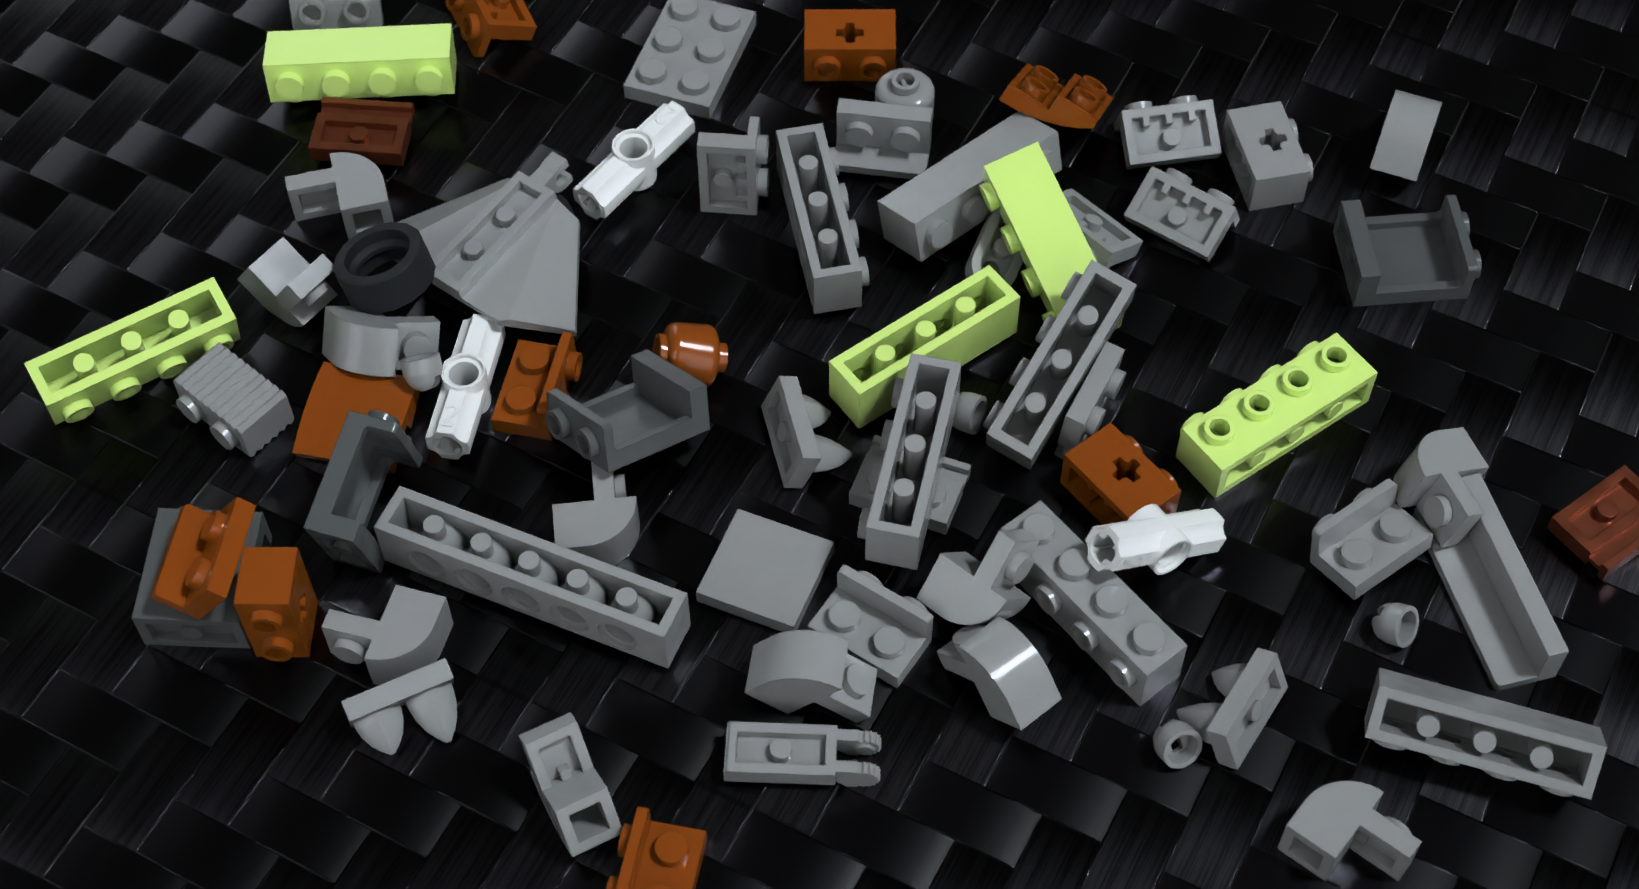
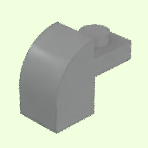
[1370,90,1442,181]
[285,152,394,240]
[238,237,338,327]
[322,305,440,377]
[1393,427,1489,547]
[552,462,640,566]
[916,529,1040,625]
[321,585,454,685]
[936,616,1062,730]
[745,630,877,723]
[518,712,622,857]
[1277,781,1422,881]

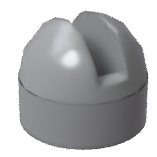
[400,352,443,392]
[952,392,988,435]
[1372,602,1419,648]
[1153,719,1203,769]

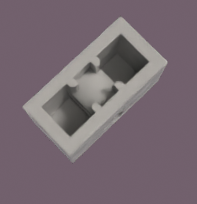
[1221,101,1314,211]

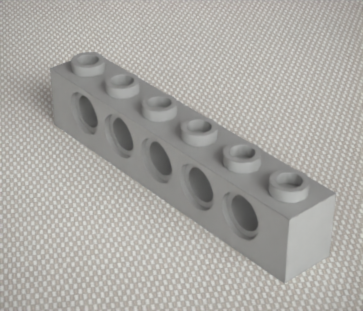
[374,486,691,668]

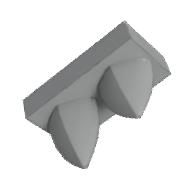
[761,376,852,488]
[1176,648,1288,770]
[341,658,457,755]

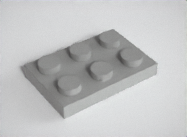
[623,0,756,120]

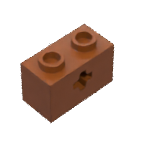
[804,9,896,81]
[1060,422,1181,525]
[233,547,318,662]

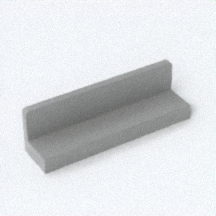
[1412,473,1569,691]

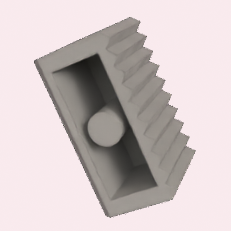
[173,342,294,457]

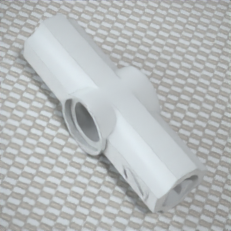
[573,101,695,220]
[425,314,506,460]
[1085,504,1226,575]

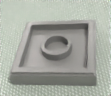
[696,509,834,632]

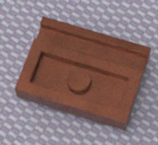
[308,97,416,166]
[1547,465,1639,580]

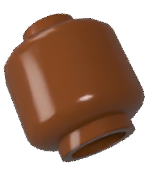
[652,322,728,387]

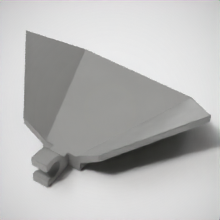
[394,151,580,336]

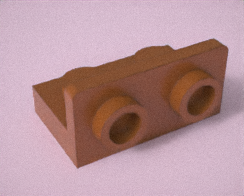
[445,0,537,58]
[491,332,583,441]
[151,497,257,620]
[606,806,707,889]

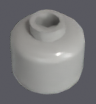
[875,68,935,120]

